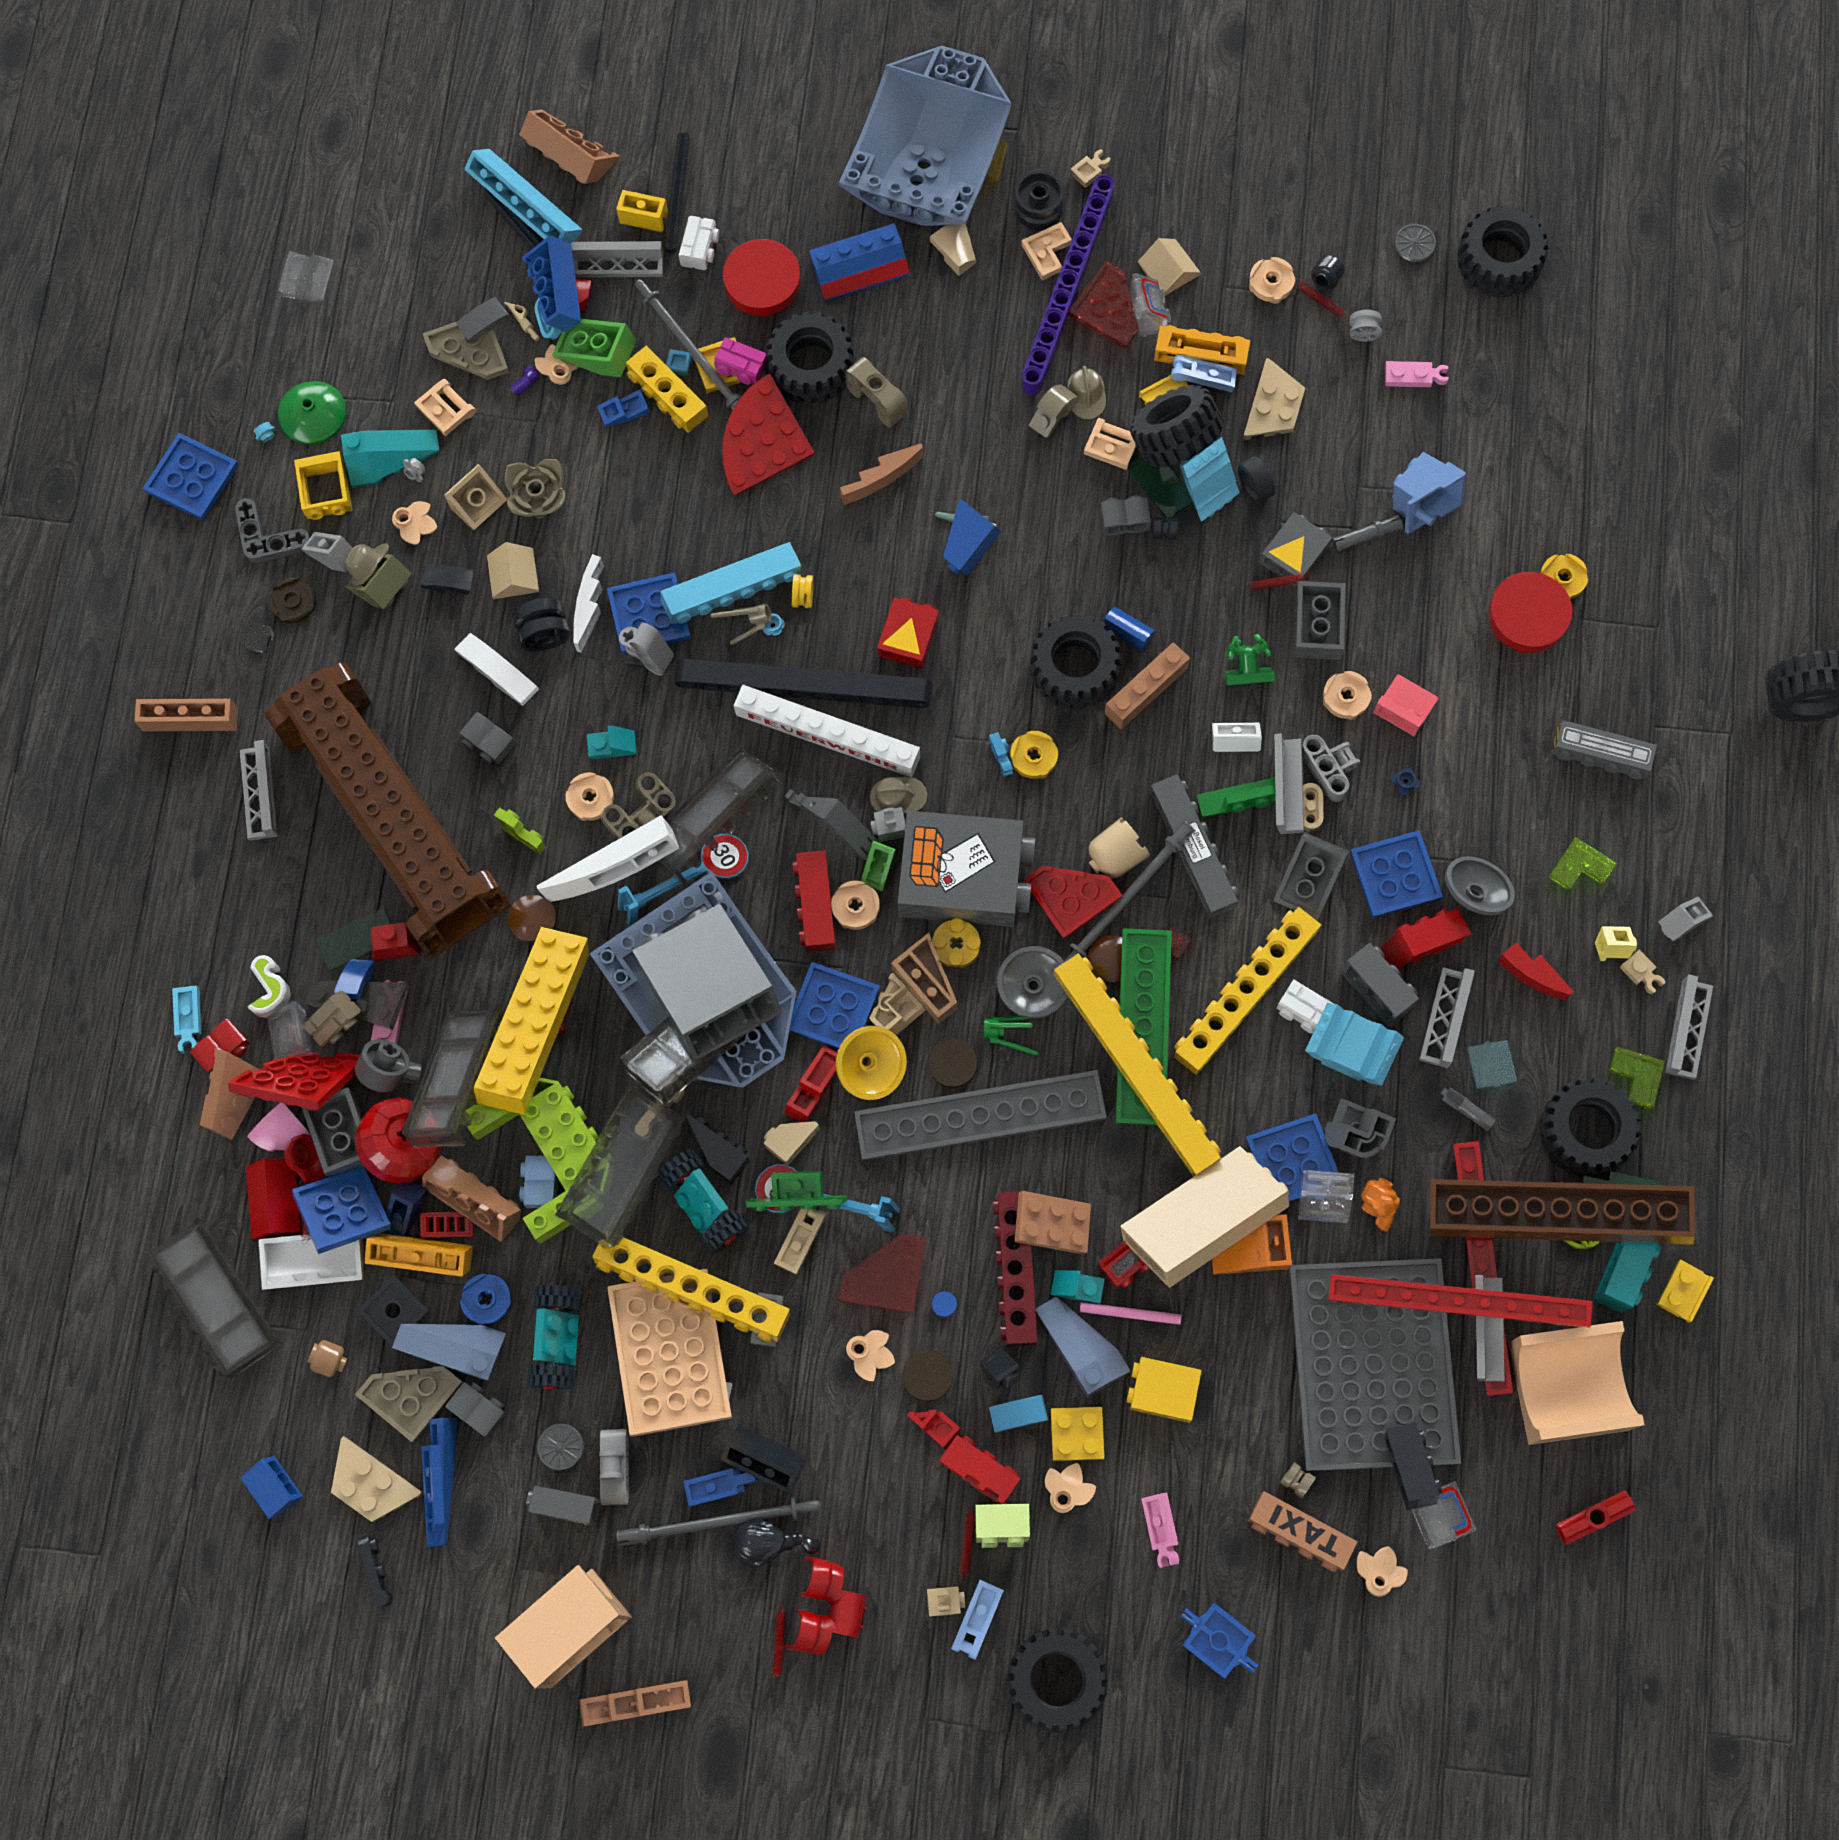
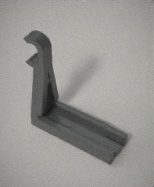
[785,789,879,861]

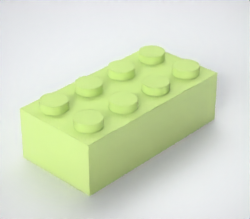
[976,1504,1030,1548]

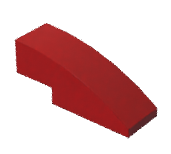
[1497,942,1574,1000]
[785,1045,838,1122]

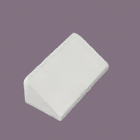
[1212,723,1262,752]

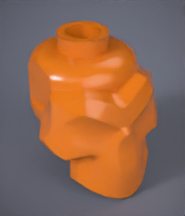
[1361,1178,1400,1232]

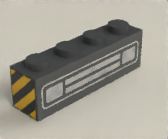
[1551,720,1657,779]

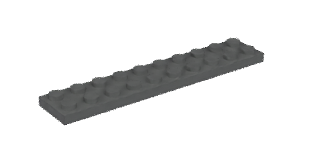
[854,1070,1107,1161]

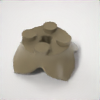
[505,459,566,519]

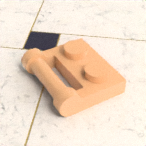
[414,379,476,436]
[1084,418,1137,470]

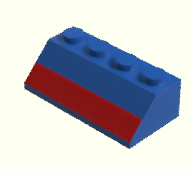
[809,223,910,302]

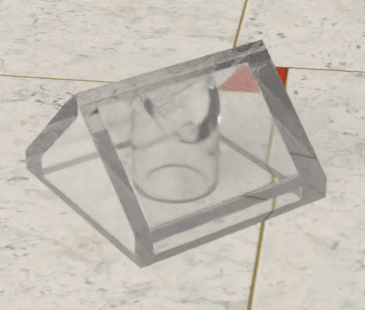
[267,1001,312,1060]

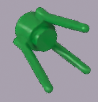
[984,1015,1039,1056]

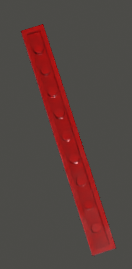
[1453,1141,1513,1396]
[1329,1274,1592,1328]

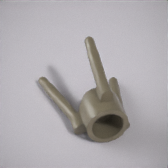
[711,604,772,645]

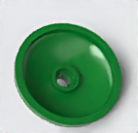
[278,381,346,445]

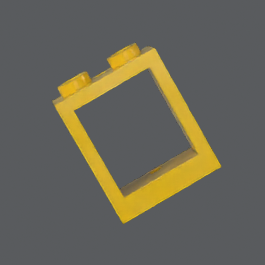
[294,451,353,520]

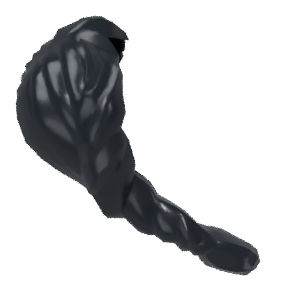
[733,1518,820,1568]

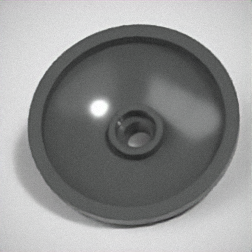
[1445,856,1515,915]
[997,946,1068,1019]

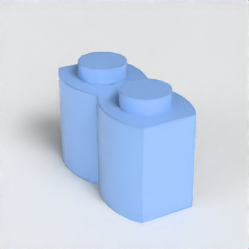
[519,1156,558,1208]

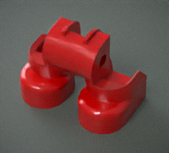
[785,1556,868,1655]

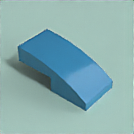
[989,1395,1048,1433]

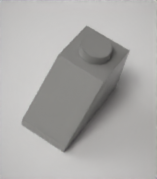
[302,532,352,572]
[1658,897,1713,941]

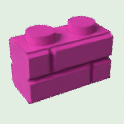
[714,337,768,385]

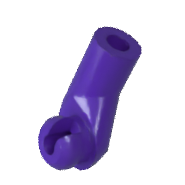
[510,366,539,396]

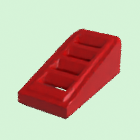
[420,1212,474,1240]

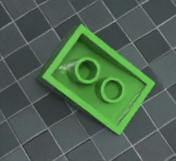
[552,319,637,377]

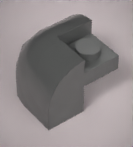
[1325,1099,1396,1158]

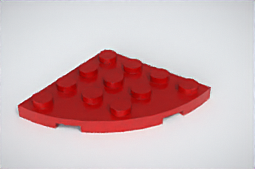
[722,374,814,497]
[228,1053,360,1110]

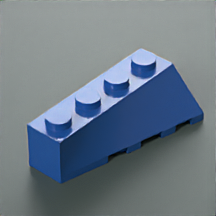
[522,235,581,332]

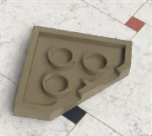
[422,322,509,380]
[355,1366,463,1443]

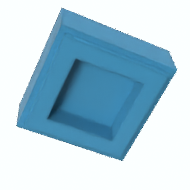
[666,349,693,377]

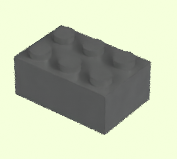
[1293,581,1346,660]
[1341,943,1419,1028]
[302,1087,363,1177]

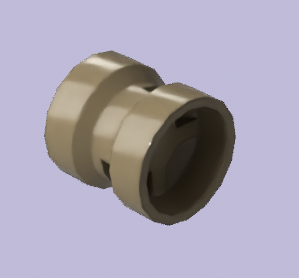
[1280,1462,1316,1499]

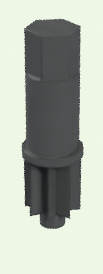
[1440,1087,1496,1131]

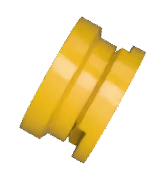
[792,574,813,608]

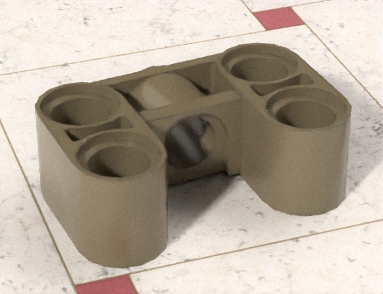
[845,357,908,428]
[600,772,676,840]

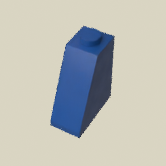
[943,499,1002,575]

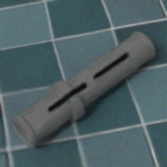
[1332,515,1403,553]

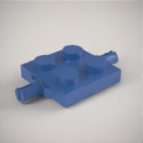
[1180,1603,1259,1679]

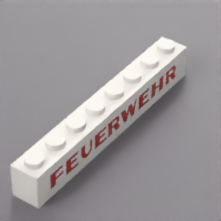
[734,685,920,778]

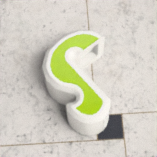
[248,955,291,1018]

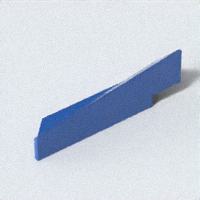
[421,1418,458,1547]

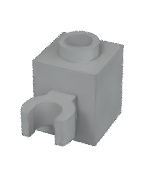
[870,807,906,842]

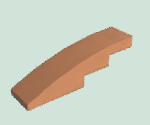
[840,443,923,505]
[579,1680,691,1727]

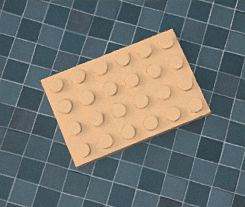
[607,1269,732,1437]

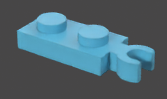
[172,986,201,1054]

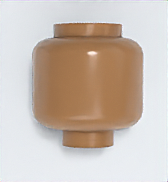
[307,1340,347,1377]

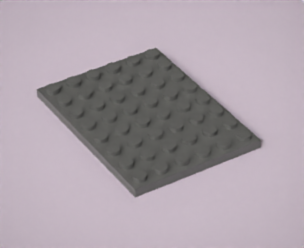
[1289,1258,1461,1471]

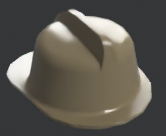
[1067,366,1106,420]
[345,543,389,586]
[870,777,927,814]

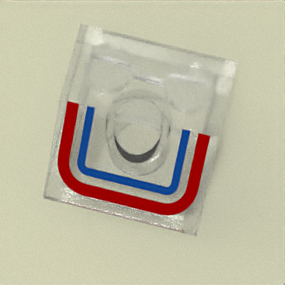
[1130,273,1171,337]
[1412,1481,1477,1549]

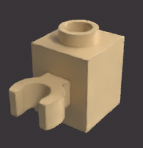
[927,1587,965,1617]

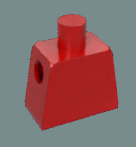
[370,923,420,962]

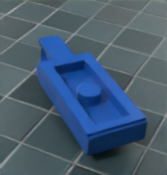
[683,1468,757,1507]

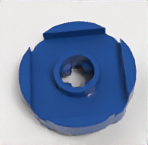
[460,1274,512,1325]

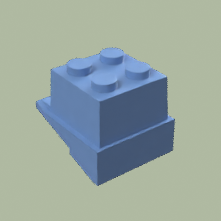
[1392,452,1466,534]

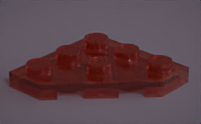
[1069,261,1138,349]
[839,1234,926,1314]

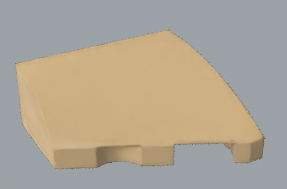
[930,224,976,276]
[869,973,926,1035]

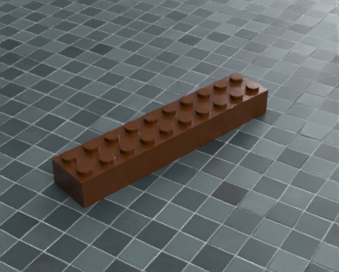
[1430,1179,1695,1245]

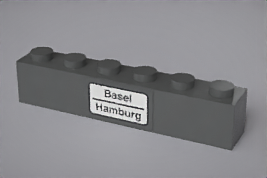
[1150,774,1239,919]

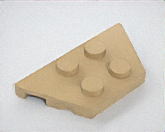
[1243,358,1305,440]
[331,1436,423,1522]

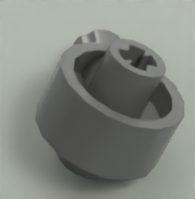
[355,1039,421,1092]

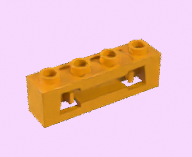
[1154,325,1250,375]
[365,1233,473,1277]

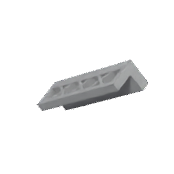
[571,241,663,277]
[1274,733,1304,834]
[240,740,278,841]
[1419,967,1475,1068]
[1665,974,1713,1080]
[1475,1275,1505,1382]

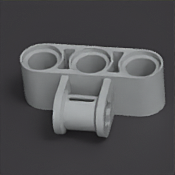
[619,623,674,676]
[1302,735,1361,802]
[599,1429,629,1505]

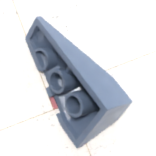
[1035,1297,1130,1397]
[392,1324,506,1382]

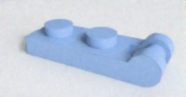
[1171,355,1237,392]
[951,1580,1004,1660]

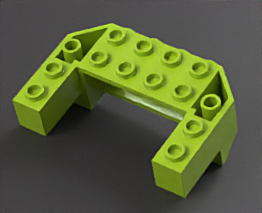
[460,1078,614,1244]

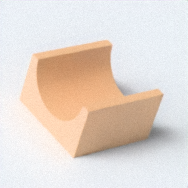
[1508,1321,1644,1445]
[495,1565,632,1689]

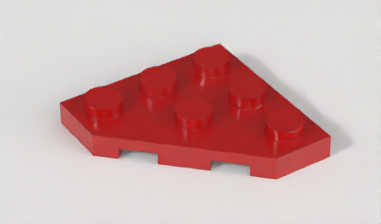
[1023,865,1124,939]

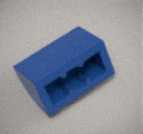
[1104,607,1156,653]
[241,1456,303,1519]

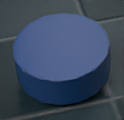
[932,1291,957,1318]

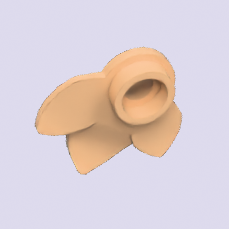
[535,344,578,385]
[392,501,437,545]
[846,1330,895,1381]
[1045,1463,1096,1513]
[1357,1546,1408,1597]

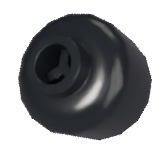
[1311,255,1344,289]

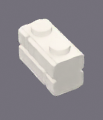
[679,216,719,270]
[1276,980,1333,1033]

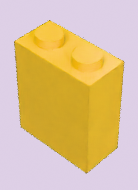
[1126,1357,1201,1423]

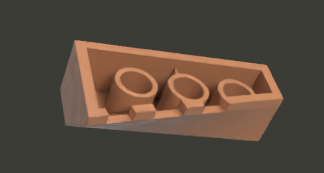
[519,110,620,184]
[422,1155,521,1242]

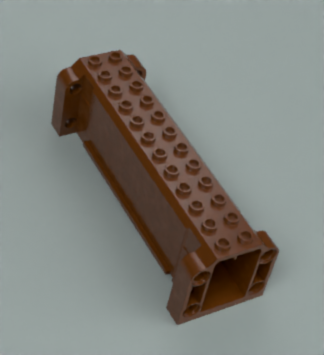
[264,662,511,960]

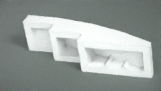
[574,554,604,653]
[454,633,539,706]

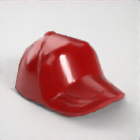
[284,1134,325,1184]

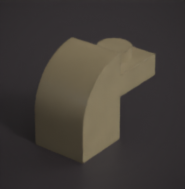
[1029,384,1079,438]

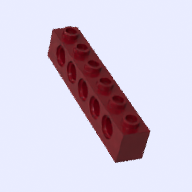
[993,1191,1037,1347]

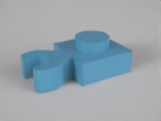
[989,732,1013,777]

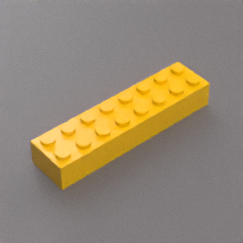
[474,927,589,1115]

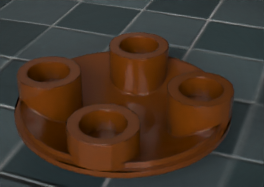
[508,895,556,941]
[1087,935,1122,982]

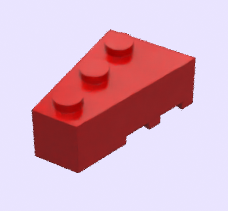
[1380,908,1472,971]
[939,1435,1021,1504]

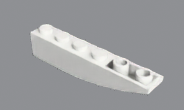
[537,815,679,902]

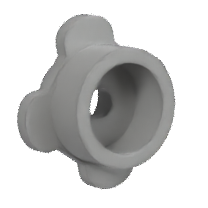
[403,458,425,482]

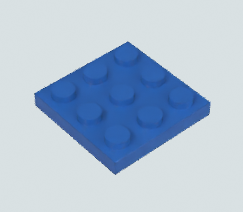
[142,433,239,521]
[607,572,691,655]
[1350,830,1443,919]
[789,962,880,1049]
[1245,1114,1343,1202]
[292,1165,391,1254]

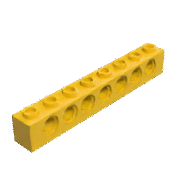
[1174,907,1321,1076]
[592,1230,790,1343]

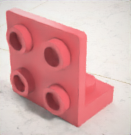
[1373,675,1438,737]

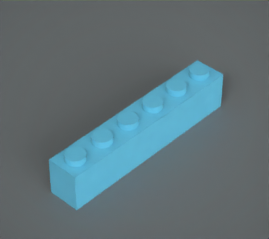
[464,149,582,244]
[661,542,801,624]

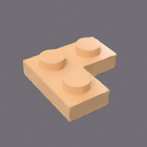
[1021,222,1072,280]

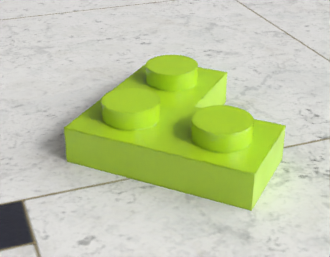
[494,808,546,855]

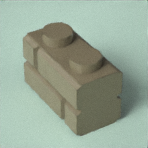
[303,990,361,1046]

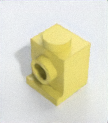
[1595,926,1637,961]

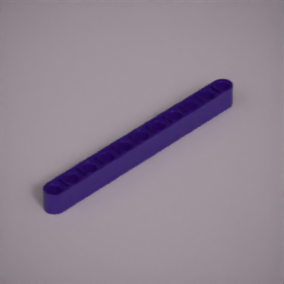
[1022,174,1114,395]

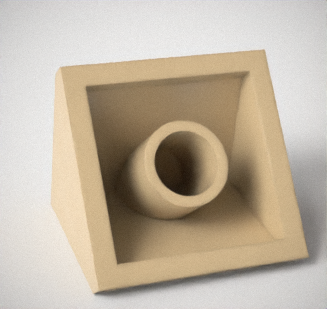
[1138,238,1201,297]
[444,464,507,530]
[487,542,539,599]

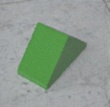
[861,841,897,892]

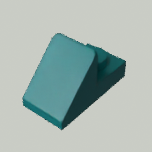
[587,726,637,759]
[1050,1270,1105,1304]

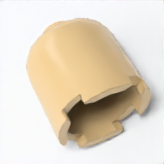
[1088,817,1150,878]

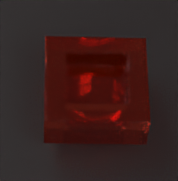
[1169,926,1192,961]

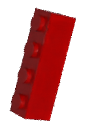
[793,851,836,952]

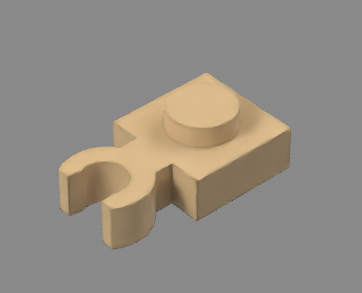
[1070,149,1111,188]
[1620,950,1665,995]

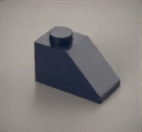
[384,1182,428,1237]

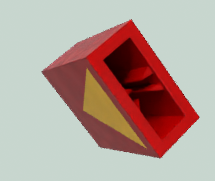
[877,598,939,669]

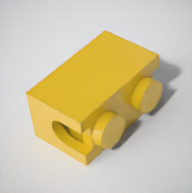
[616,190,668,232]

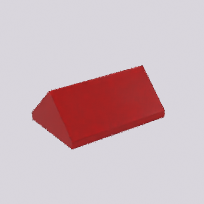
[246,1158,302,1240]

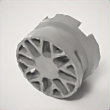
[1349,310,1382,342]

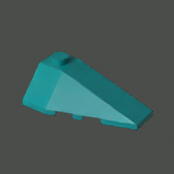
[341,430,440,488]

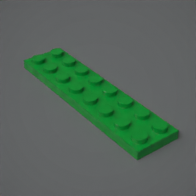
[1116,928,1172,1126]

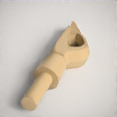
[504,302,540,341]

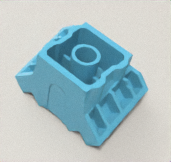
[1179,437,1240,522]
[1305,1003,1404,1086]

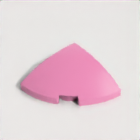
[247,1103,311,1152]

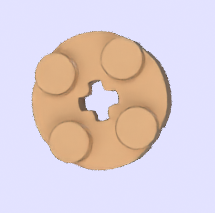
[1249,257,1295,304]
[1323,671,1372,720]
[566,772,614,821]
[831,881,880,930]

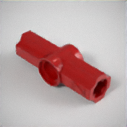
[1555,1490,1636,1545]

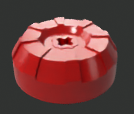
[723,239,801,317]
[1488,572,1572,653]
[355,1097,443,1184]

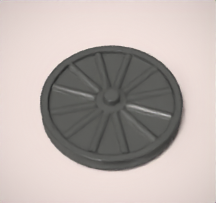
[1395,224,1436,262]
[537,1424,584,1471]

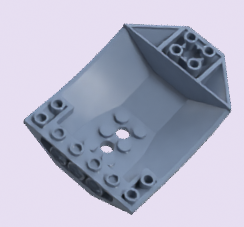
[839,46,1011,226]
[590,872,797,1088]

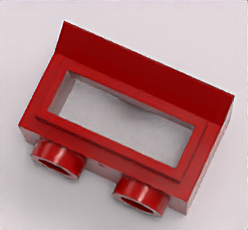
[1097,1241,1150,1289]

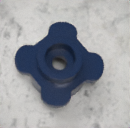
[1391,768,1420,795]

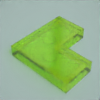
[1549,837,1617,890]
[1609,1047,1665,1109]

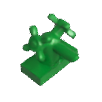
[1224,634,1275,685]

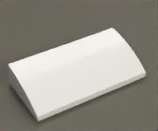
[259,1235,364,1290]

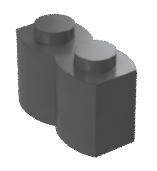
[1100,495,1151,536]
[459,712,516,765]
[445,1381,506,1438]

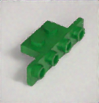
[1197,777,1276,818]
[745,1171,848,1211]

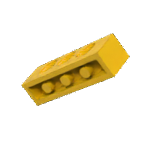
[626,346,708,433]

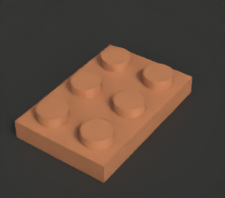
[1015,1191,1091,1254]

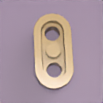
[1303,783,1323,832]

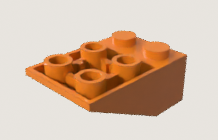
[1212,1214,1292,1275]

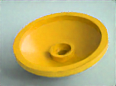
[836,1026,907,1100]

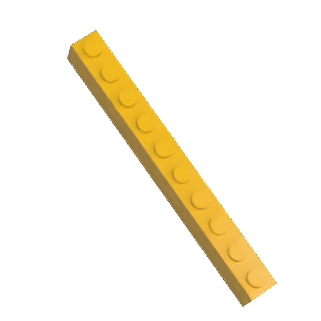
[1053,953,1221,1177]

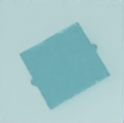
[1467,1040,1517,1089]

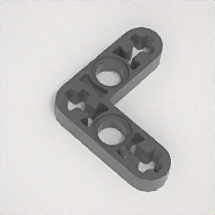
[235,498,310,563]

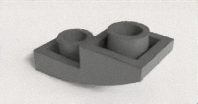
[456,297,509,342]

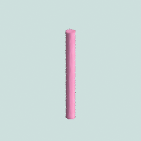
[1080,1302,1181,1324]

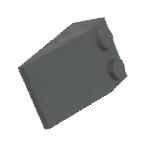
[1273,832,1350,921]

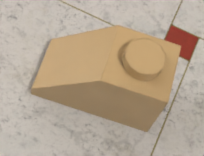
[764,1121,820,1166]

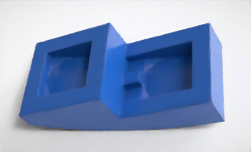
[597,389,651,427]
[334,959,376,999]

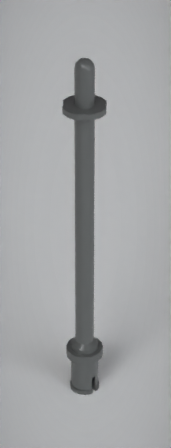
[635,279,742,410]
[1064,821,1196,962]
[617,1497,821,1547]

